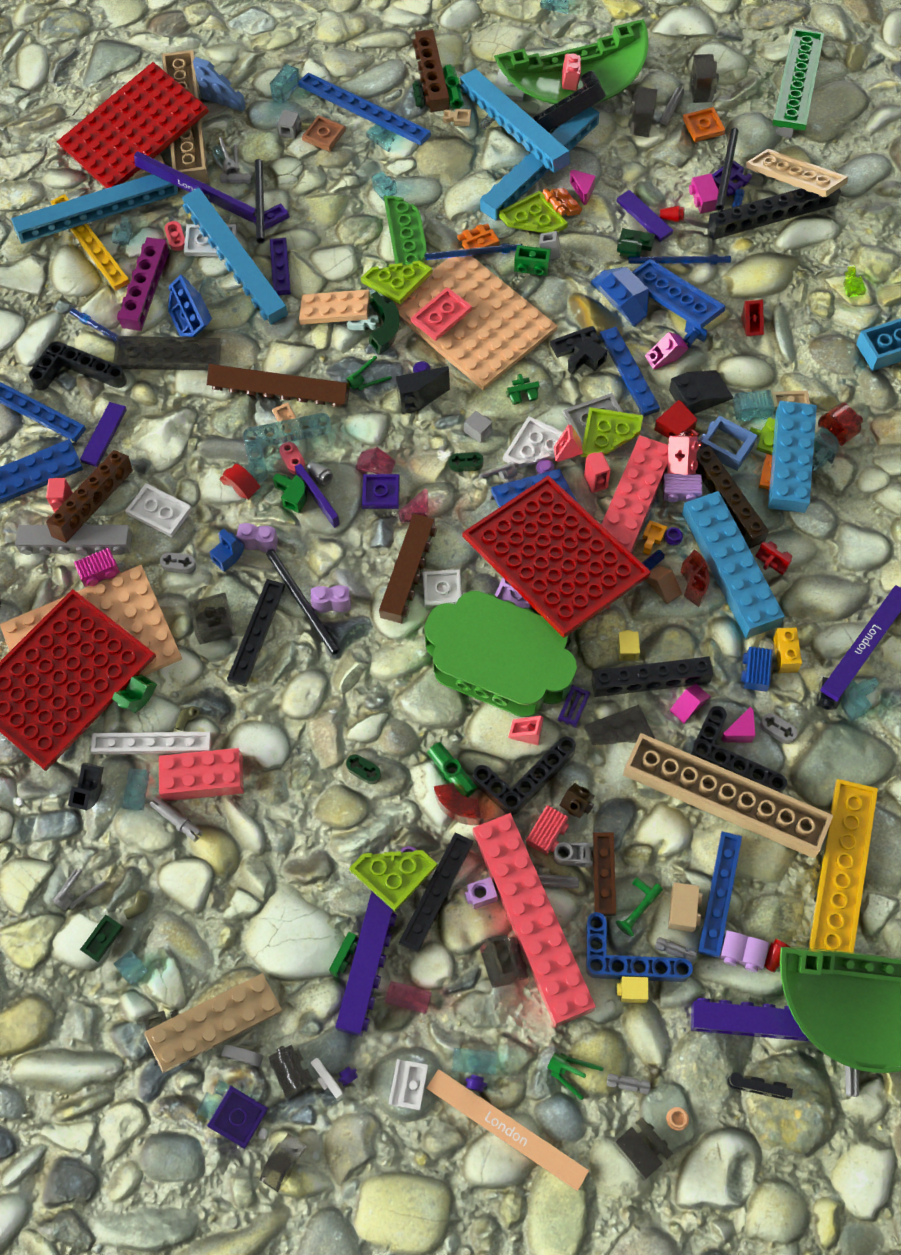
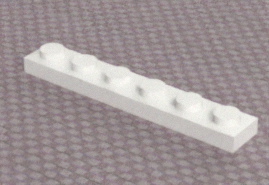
[90,732,212,754]

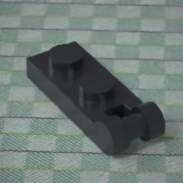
[550,326,602,358]
[727,1072,793,1101]

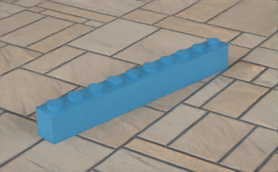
[460,68,570,173]
[480,107,600,221]
[11,174,178,244]
[182,188,288,325]

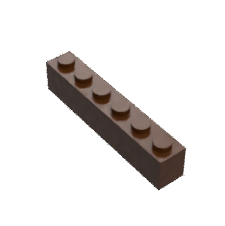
[379,513,437,624]

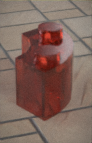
[680,549,710,607]
[434,783,481,825]

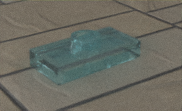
[122,769,150,810]
[452,1048,497,1075]

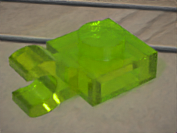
[843,265,866,297]

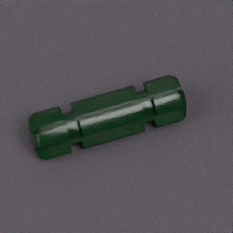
[412,80,425,109]

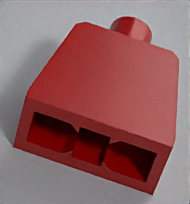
[654,400,700,439]

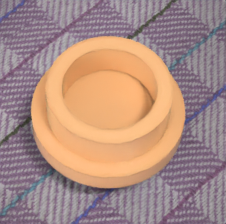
[666,1107,689,1131]

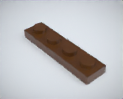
[593,832,616,916]

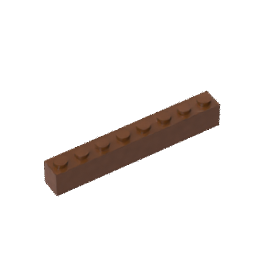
[207,364,350,407]

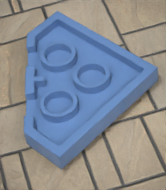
[193,57,246,112]

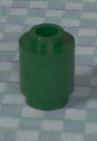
[617,239,642,258]

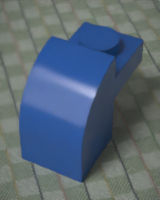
[209,529,244,572]

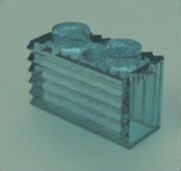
[269,64,300,103]
[733,390,775,421]

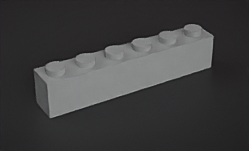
[15,525,133,555]

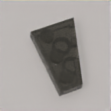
[584,704,655,745]

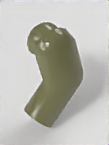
[174,706,200,731]
[123,890,149,920]

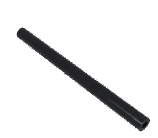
[715,128,739,211]
[255,159,265,244]
[266,549,340,655]

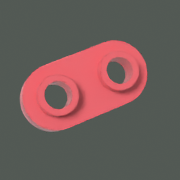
[165,221,185,251]
[279,442,306,475]

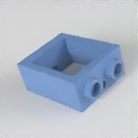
[699,416,758,471]

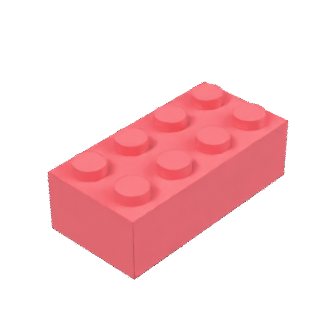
[159,748,244,801]

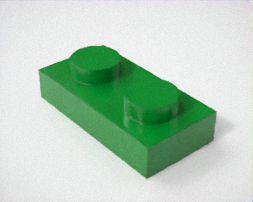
[329,932,358,978]

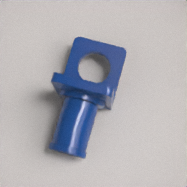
[683,321,708,348]

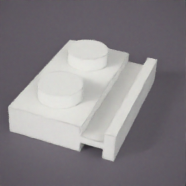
[388,1059,429,1111]

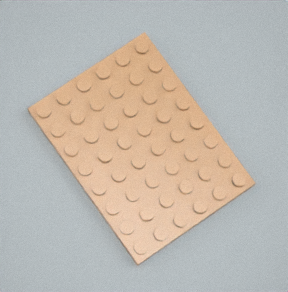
[393,248,558,390]
[0,565,183,676]

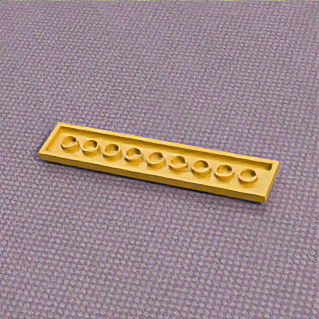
[809,779,878,952]

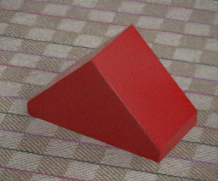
[741,299,764,336]

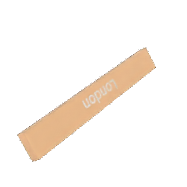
[426,1069,589,1191]

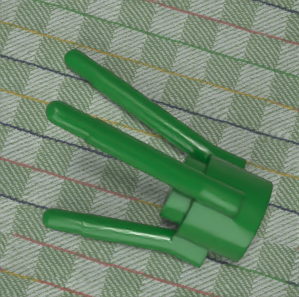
[346,356,392,391]
[547,1053,604,1100]

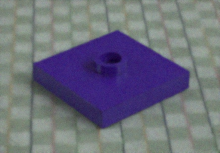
[362,474,400,509]
[207,1085,268,1149]

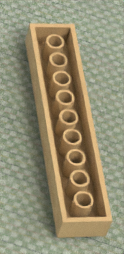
[162,50,209,187]
[623,733,833,858]

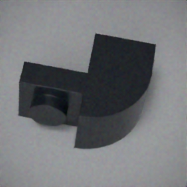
[568,341,608,374]
[68,763,104,811]

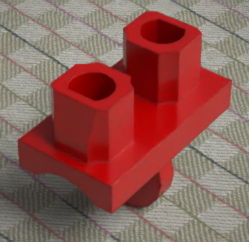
[755,541,792,575]

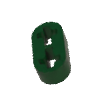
[449,452,483,472]
[346,754,381,784]

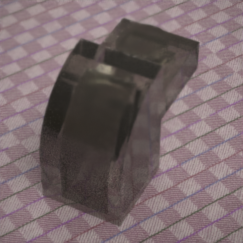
[259,1133,307,1192]

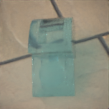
[812,426,839,471]
[841,678,879,721]

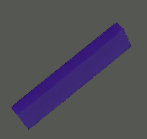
[616,190,673,242]
[270,237,291,296]
[80,402,127,467]
[295,464,340,528]

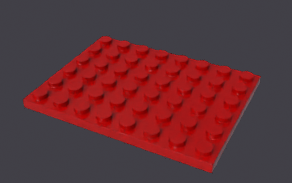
[56,62,209,189]
[462,475,651,638]
[0,589,156,771]

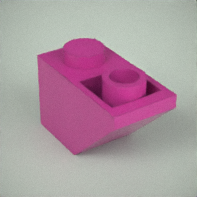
[645,332,689,369]

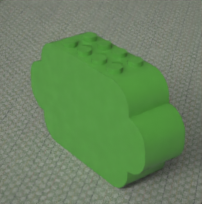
[425,591,577,717]

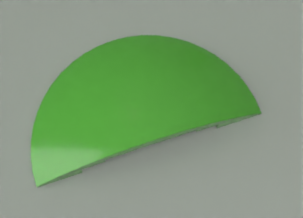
[494,19,648,104]
[780,947,901,1073]

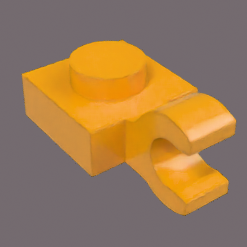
[642,520,667,555]

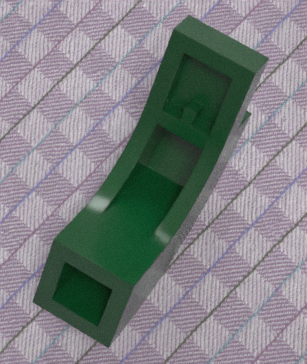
[369,291,400,355]

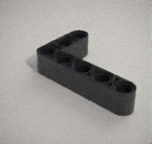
[533,71,606,132]
[29,341,127,391]
[691,706,787,793]
[473,736,576,815]

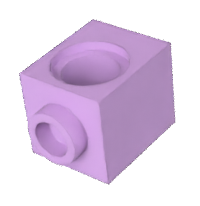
[465,877,498,909]

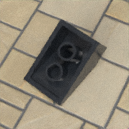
[396,366,450,414]
[669,370,733,414]

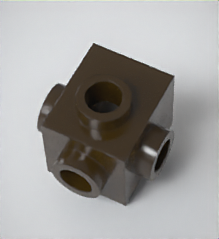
[559,783,595,819]

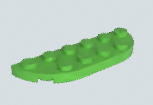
[384,196,427,265]

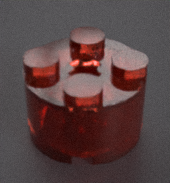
[818,402,863,446]

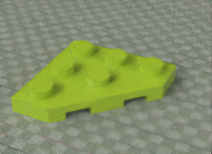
[498,191,568,233]
[361,261,433,305]
[580,407,643,458]
[349,850,438,912]

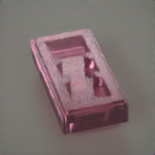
[385,981,432,1015]

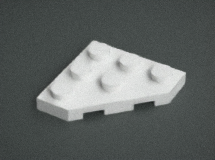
[503,416,563,468]

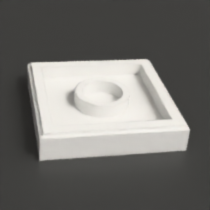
[423,569,462,608]

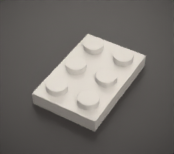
[184,224,237,256]
[125,483,192,537]

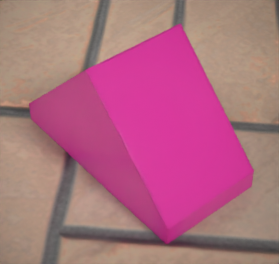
[570,170,596,205]
[670,684,711,724]
[721,707,755,743]

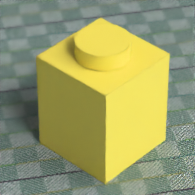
[617,630,640,661]
[616,976,648,1003]

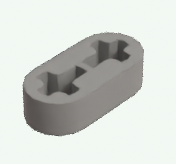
[160,553,196,574]
[760,713,797,744]
[221,1045,264,1067]

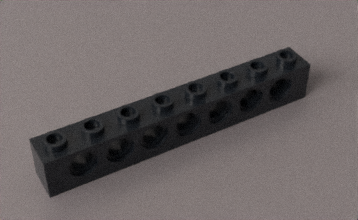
[707,188,841,240]

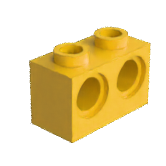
[773,628,802,673]

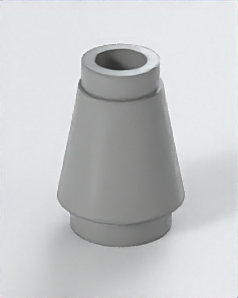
[307,461,333,485]

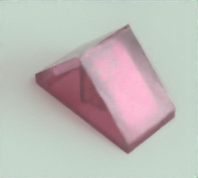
[356,447,396,474]
[399,488,429,522]

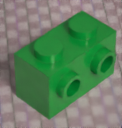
[514,245,551,276]

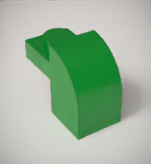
[273,473,307,513]
[112,675,157,713]

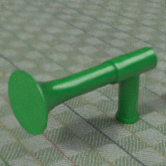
[616,877,663,936]

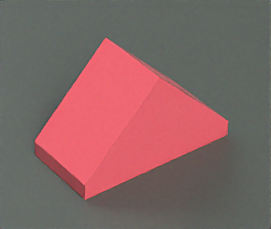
[554,424,583,462]
[509,716,544,745]

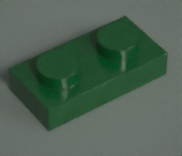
[619,228,655,251]
[80,914,124,962]

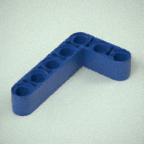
[586,912,693,982]

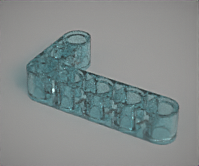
[243,413,332,482]

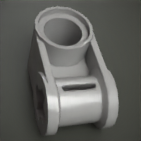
[553,842,593,868]

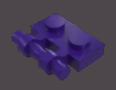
[712,160,752,197]

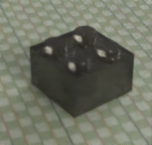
[690,54,719,103]
[628,87,658,138]
[188,592,237,645]

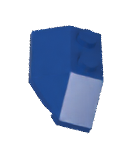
[591,267,649,327]
[168,274,212,337]

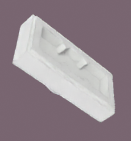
[310,1058,345,1101]

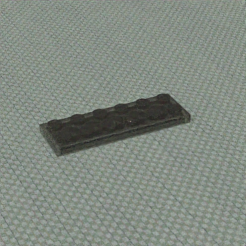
[113,336,221,371]

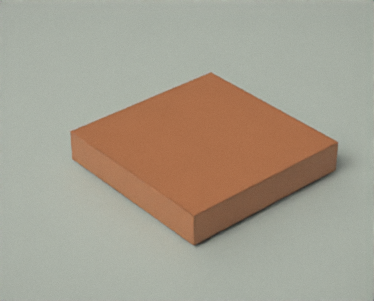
[302,115,346,152]

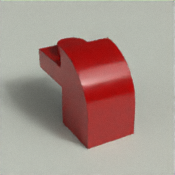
[219,464,261,499]

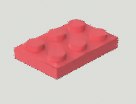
[411,287,472,341]

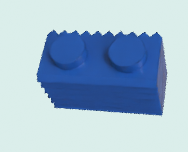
[741,646,773,692]

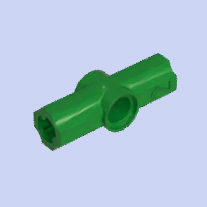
[442,64,464,110]
[427,742,477,799]

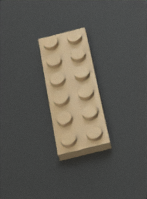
[746,149,848,197]
[144,973,282,1073]

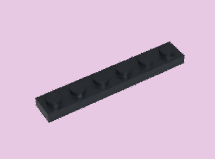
[227,579,285,687]
[399,832,473,953]

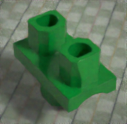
[506,374,540,405]

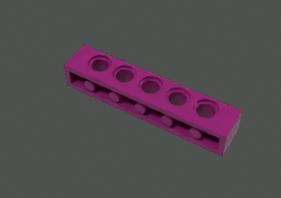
[117,237,169,331]

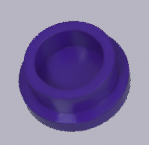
[413,361,431,373]
[664,527,683,546]
[337,1066,358,1086]
[465,1075,487,1092]

